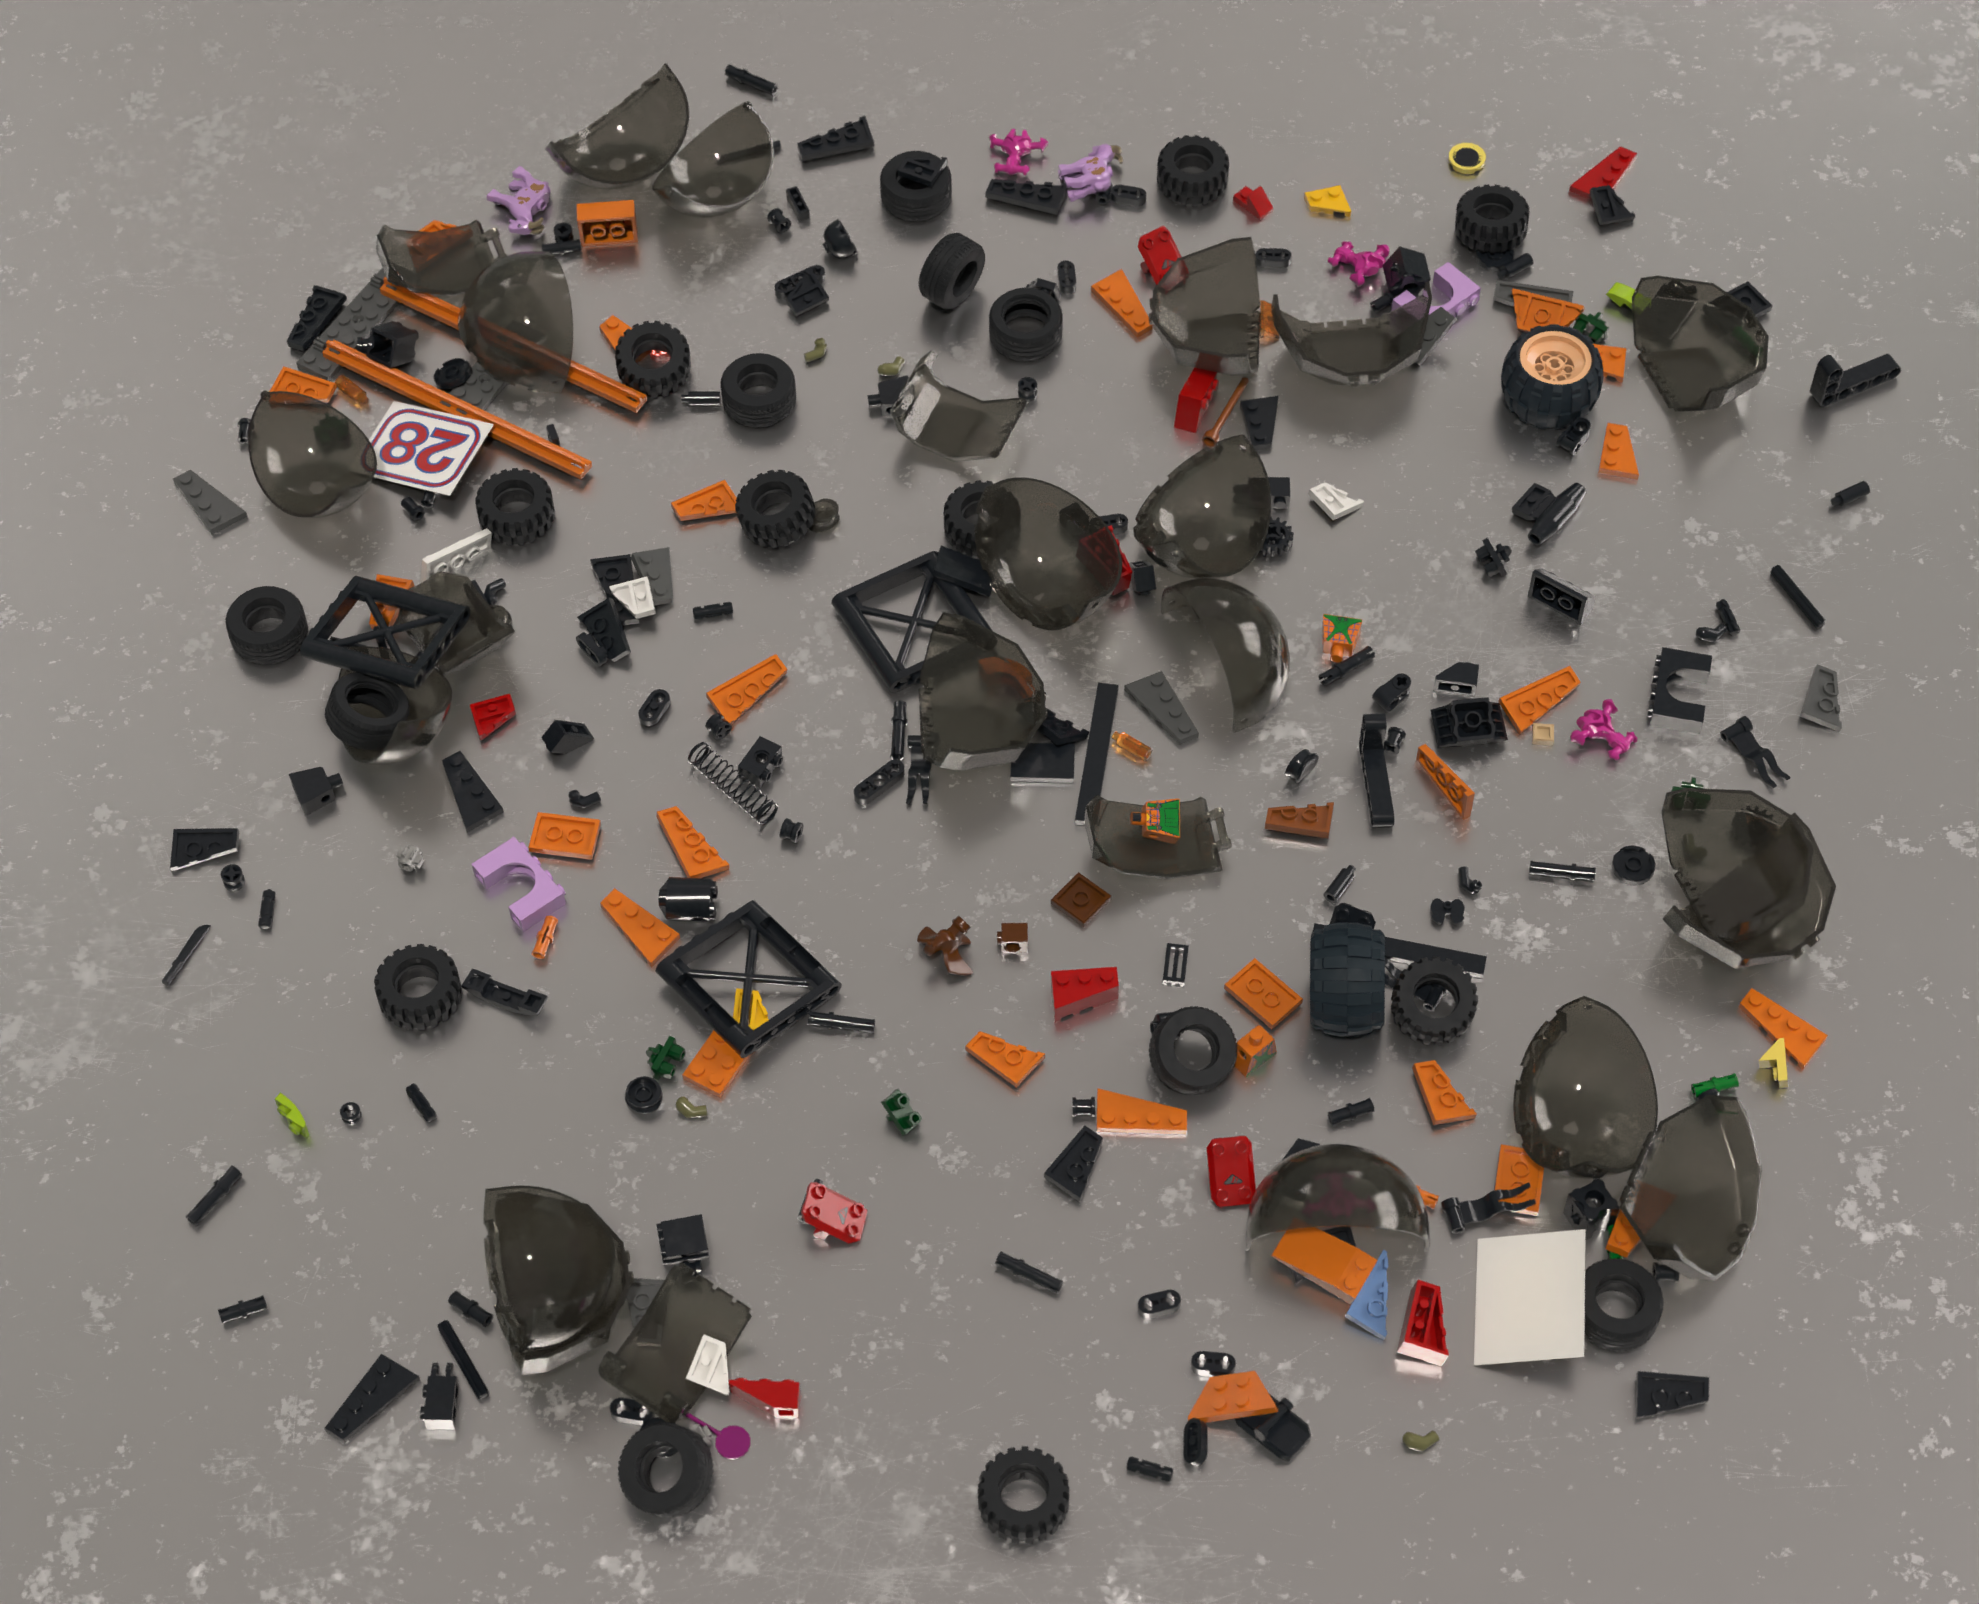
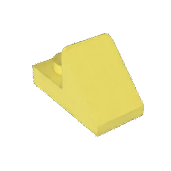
[1758,1038,1788,1088]

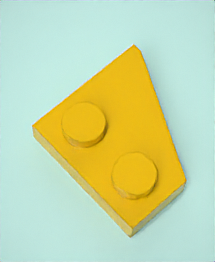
[1304,185,1351,217]
[733,988,769,1030]

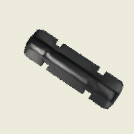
[1716,599,1740,636]
[693,602,733,619]
[258,889,276,930]
[406,1083,437,1122]
[1126,1456,1173,1482]

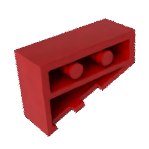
[1397,1280,1449,1366]

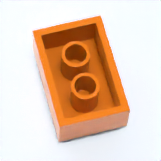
[577,200,638,247]

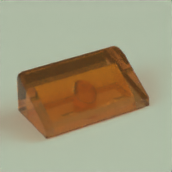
[1260,300,1279,339]

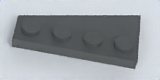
[1494,280,1574,307]
[173,470,247,535]
[1124,671,1199,745]

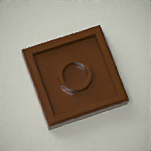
[1051,872,1112,928]

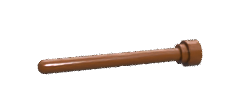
[1202,377,1249,448]

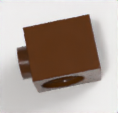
[997,923,1028,953]

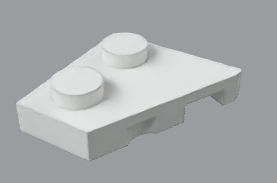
[1308,482,1364,520]
[609,577,656,619]
[686,1335,729,1396]

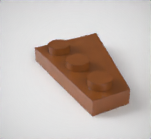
[1265,802,1334,839]

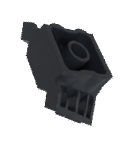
[1430,697,1508,748]

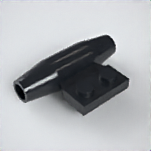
[1512,483,1586,545]

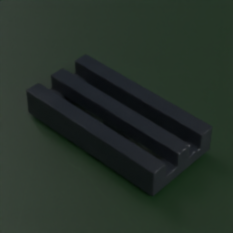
[1162,943,1189,986]

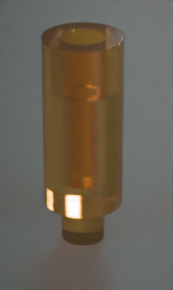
[335,375,369,405]
[1112,732,1153,762]

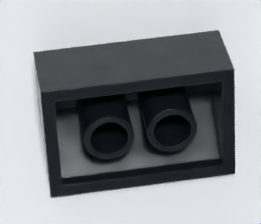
[1528,568,1596,625]

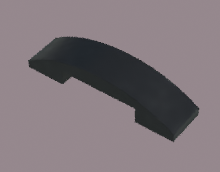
[461,968,548,1016]

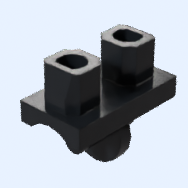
[1475,538,1512,577]

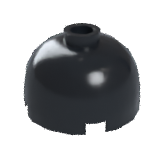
[822,219,858,258]

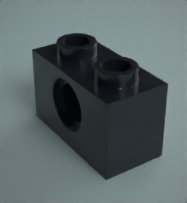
[738,736,783,788]

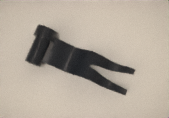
[1720,716,1791,788]
[906,733,938,804]
[1385,958,1448,1011]
[1441,1183,1536,1233]

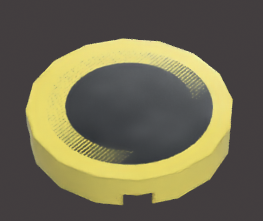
[1448,143,1486,174]

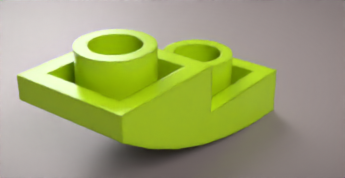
[1606,282,1650,315]
[275,1093,309,1138]

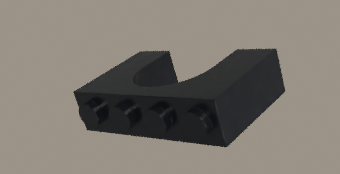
[1647,647,1712,734]

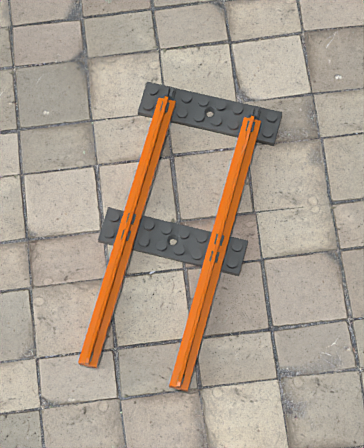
[296,262,647,480]

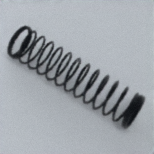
[688,742,778,825]

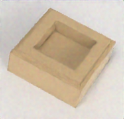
[1532,723,1554,746]

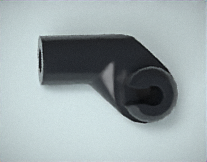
[568,790,601,808]

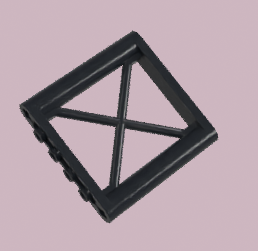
[831,551,998,693]
[300,576,470,689]
[655,900,842,1058]

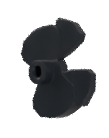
[1430,898,1465,925]

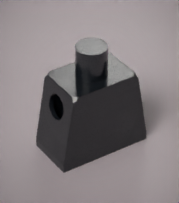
[867,375,914,417]
[289,767,343,816]

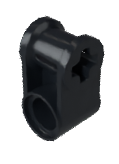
[1556,417,1591,456]
[1372,673,1411,712]

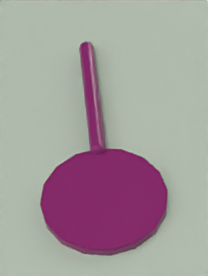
[681,1410,750,1459]

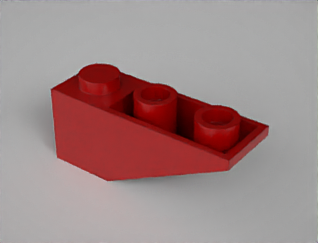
[729,1378,801,1418]

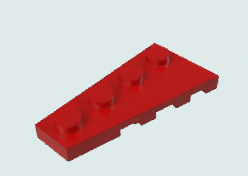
[1569,146,1637,201]

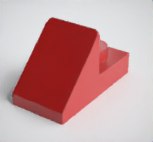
[1233,186,1274,220]

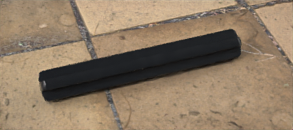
[1771,565,1826,628]
[437,1320,489,1399]

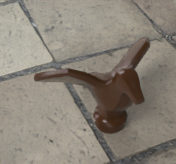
[917,915,973,976]

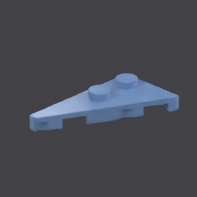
[1344,1250,1388,1340]

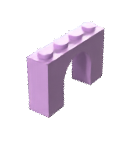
[1391,262,1481,328]
[472,837,566,932]

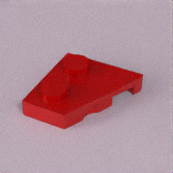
[469,693,516,740]

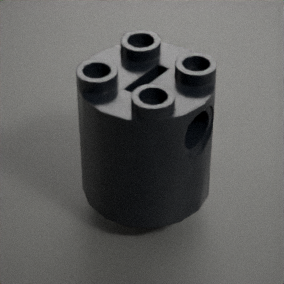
[658,877,718,922]

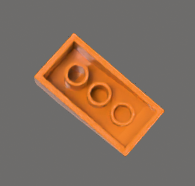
[1271,1217,1378,1305]

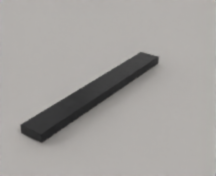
[1075,682,1119,827]
[1310,923,1487,979]

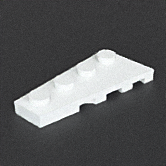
[420,528,492,593]

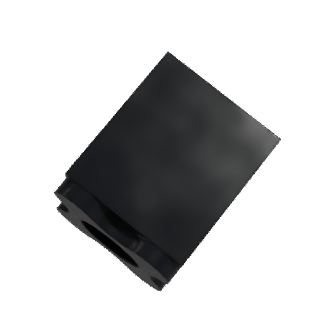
[1382,246,1431,298]
[366,321,419,368]
[1563,1179,1620,1241]
[656,1214,709,1265]

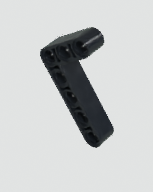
[1810,354,1902,407]
[1359,713,1394,827]

